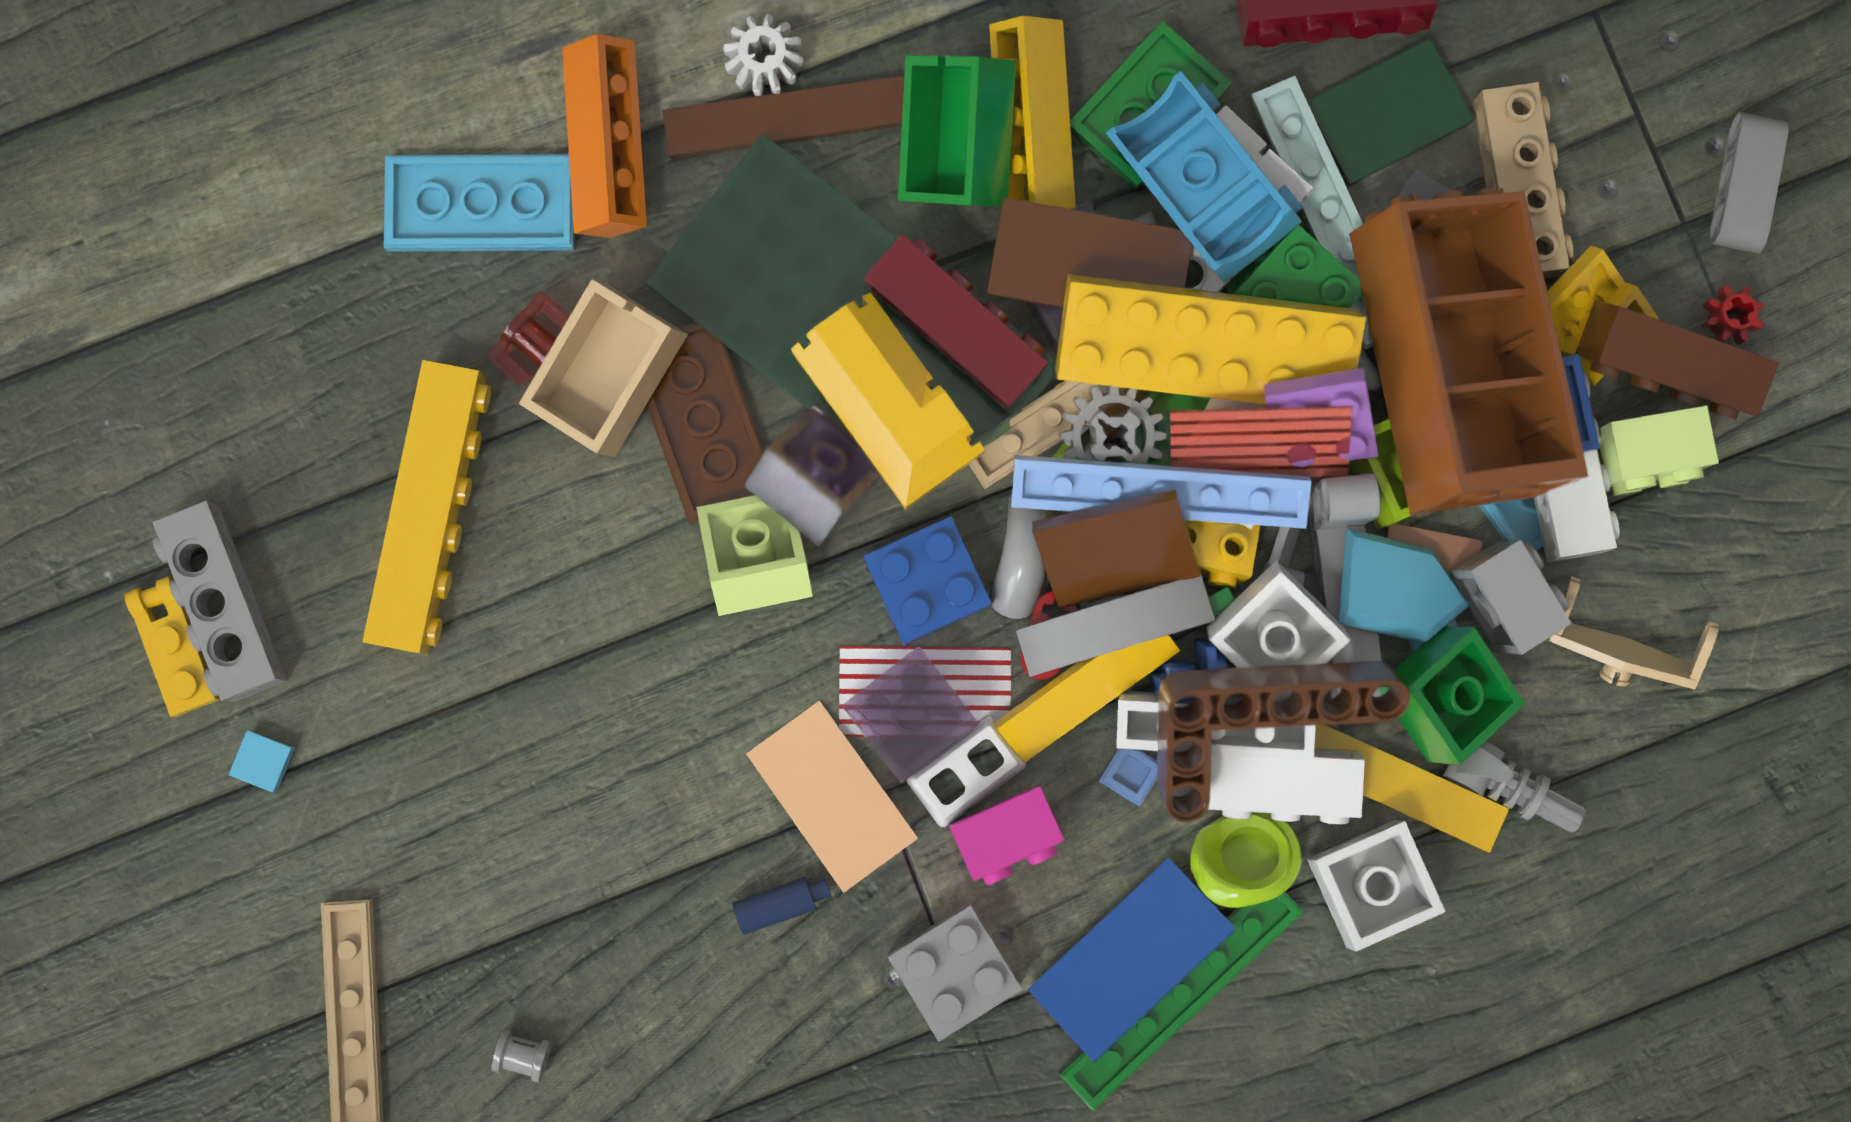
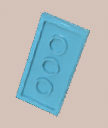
[384,154,575,251]

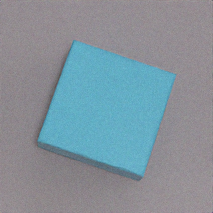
[229,730,295,793]

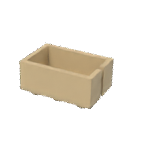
[519,279,688,457]

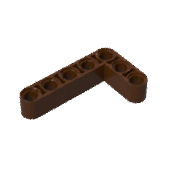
[1157,661,1410,823]

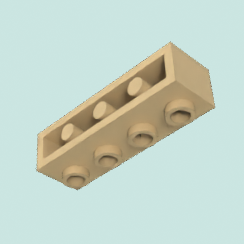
[1472,82,1573,279]

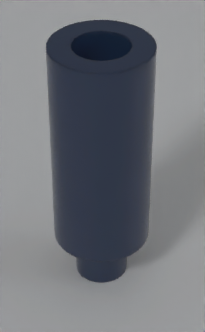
[732,877,831,935]

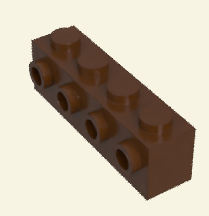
[1575,300,1779,420]

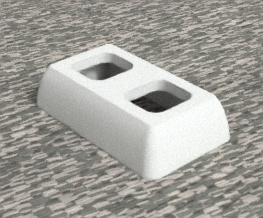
[906,716,1026,827]

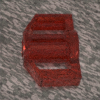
[486,291,570,385]

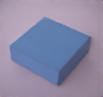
[1098,748,1157,807]

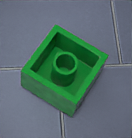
[1378,627,1526,765]

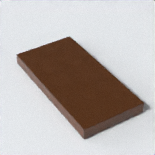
[986,197,1192,308]
[646,315,778,525]

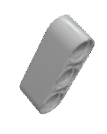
[1709,112,1789,254]

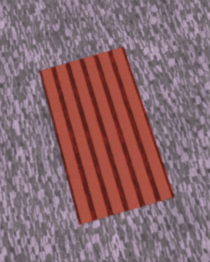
[1170,406,1352,479]

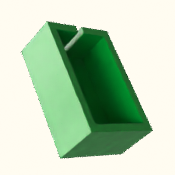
[898,55,1016,207]

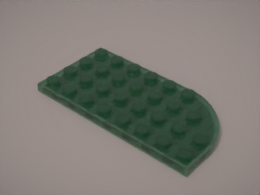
[645,134,1056,448]

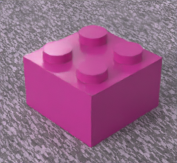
[949,786,1064,886]

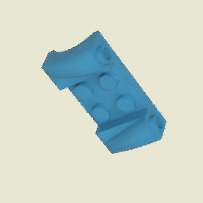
[1106,71,1303,283]

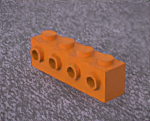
[562,33,647,238]

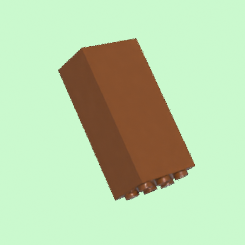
[1349,187,1589,515]

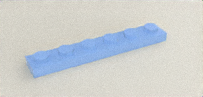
[1012,455,1311,528]

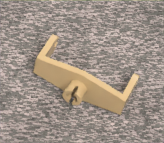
[1549,576,1719,690]

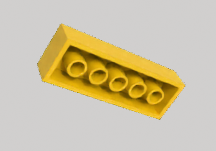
[1055,274,1366,405]

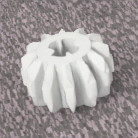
[723,14,803,96]

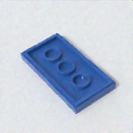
[1028,858,1236,1063]

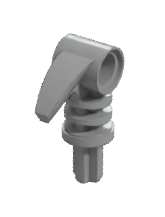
[1443,741,1586,832]

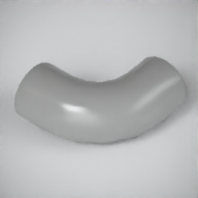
[988,494,1055,619]

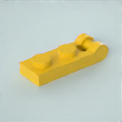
[124,575,220,717]

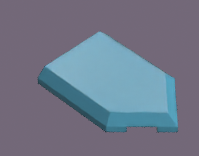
[1339,529,1471,643]

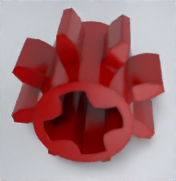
[1701,285,1765,345]

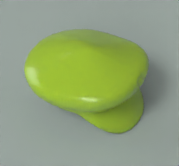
[1190,812,1302,908]

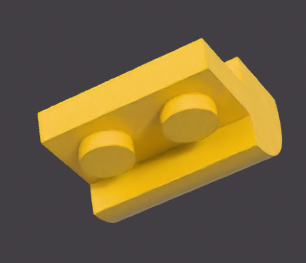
[1547,246,1658,386]

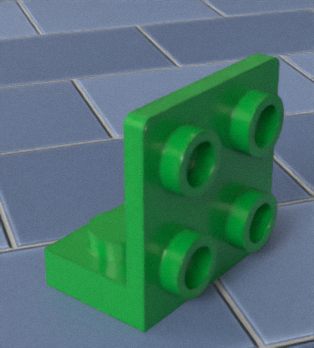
[1225,224,1362,308]

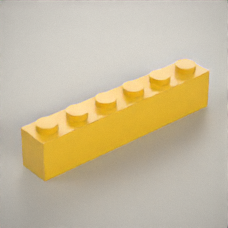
[362,360,491,655]

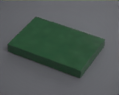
[1307,38,1474,188]

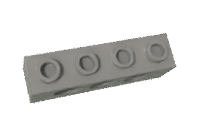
[152,500,288,702]

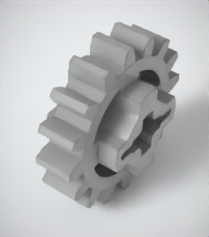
[1059,386,1166,464]

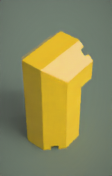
[791,292,985,510]

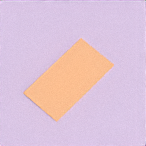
[746,700,918,893]

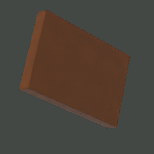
[1032,489,1200,607]

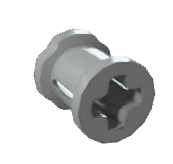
[491,1028,552,1083]

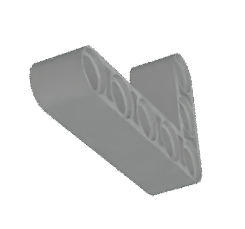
[1308,473,1382,698]

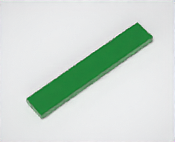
[1059,892,1304,1111]

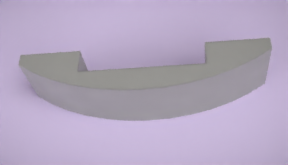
[1016,574,1215,677]

